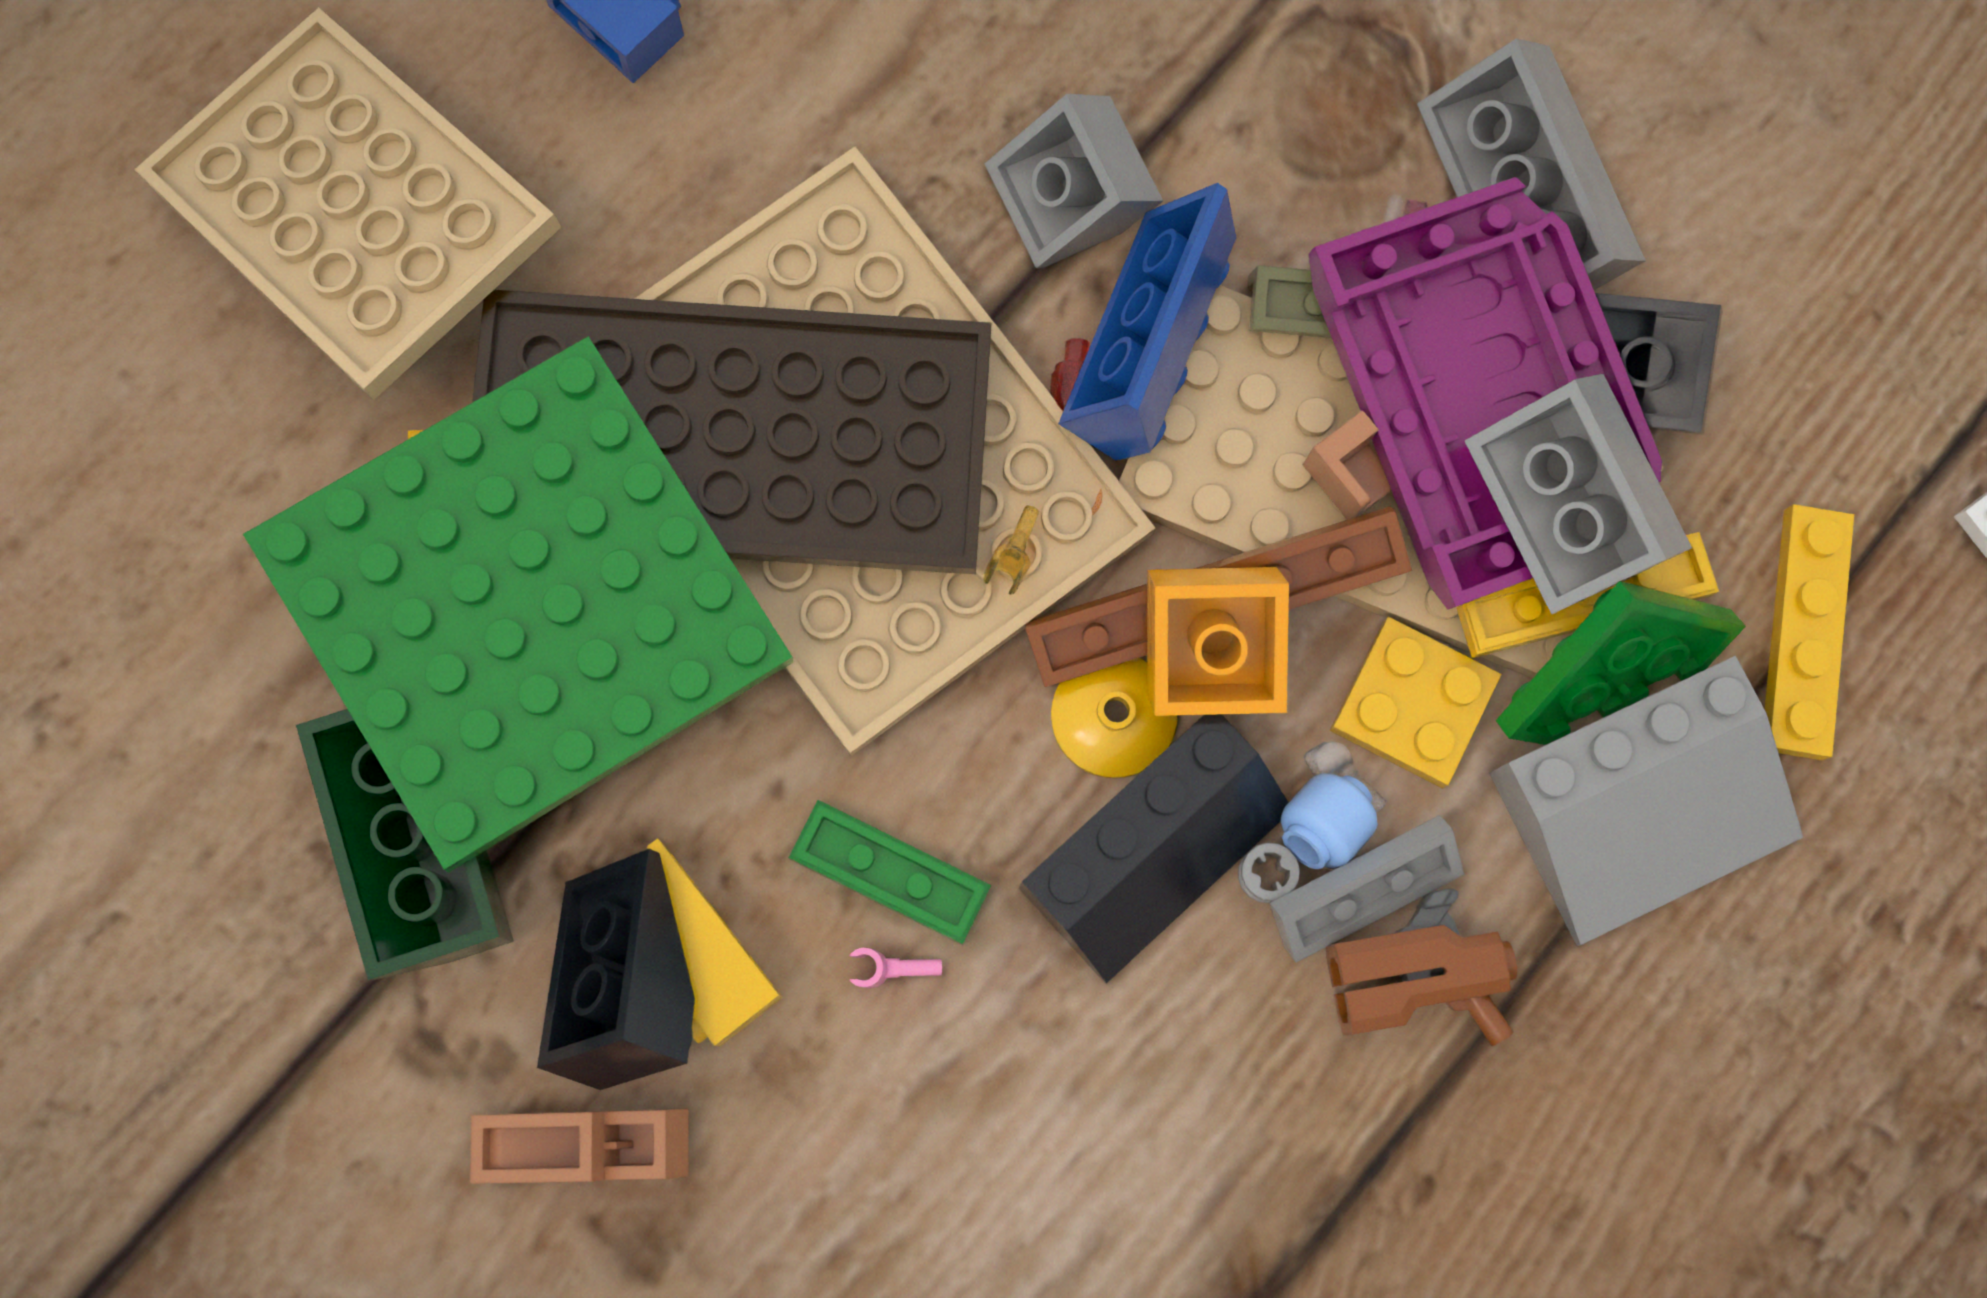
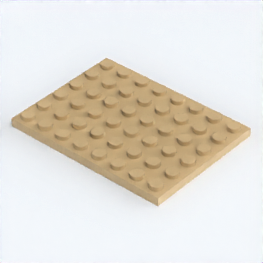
[634,146,1155,756]

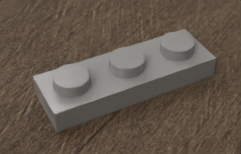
[1270,815,1464,962]

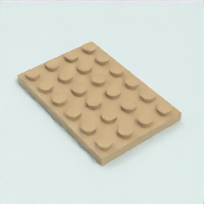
[134,7,561,401]

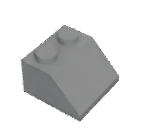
[985,94,1163,268]

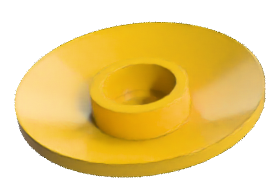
[1051,658,1177,778]

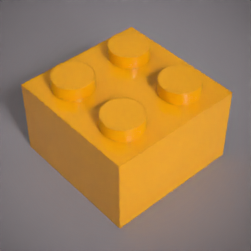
[1147,567,1289,716]

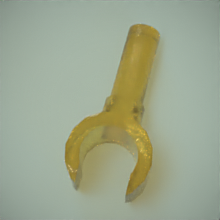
[983,505,1039,595]

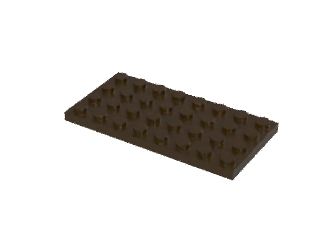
[472,289,992,575]

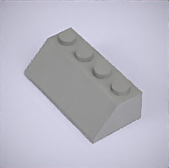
[1417,39,1646,290]

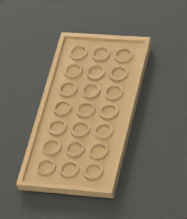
[1119,285,1664,679]

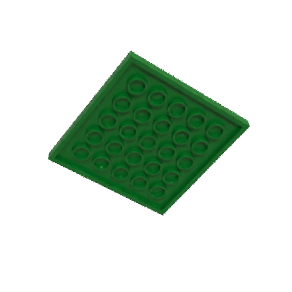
[243,336,793,873]

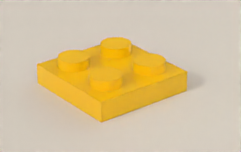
[1329,616,1502,789]

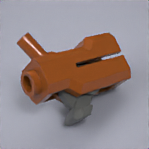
[1326,888,1517,1046]

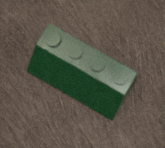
[296,709,514,981]

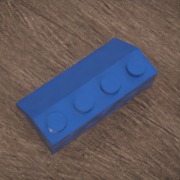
[1058,183,1236,461]

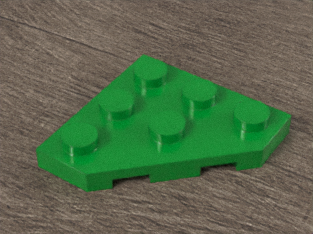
[1495,581,1746,745]

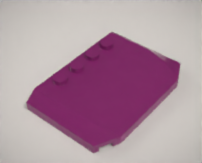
[1308,177,1662,610]

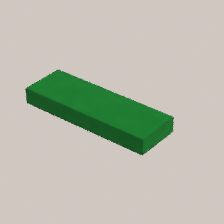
[788,800,991,945]

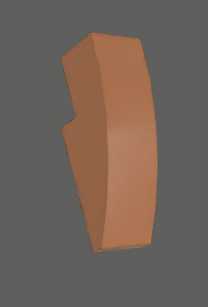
[470,1109,689,1184]

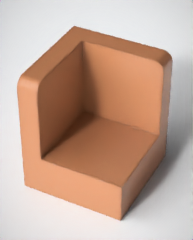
[1303,410,1392,520]

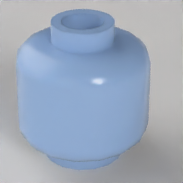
[1281,773,1378,870]

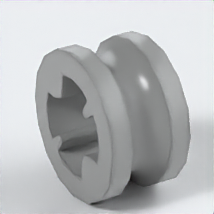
[1238,843,1300,903]

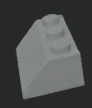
[1465,374,1692,614]

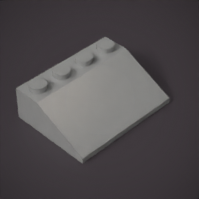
[1489,656,1803,946]

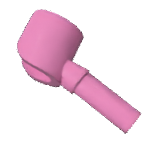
[849,948,942,989]

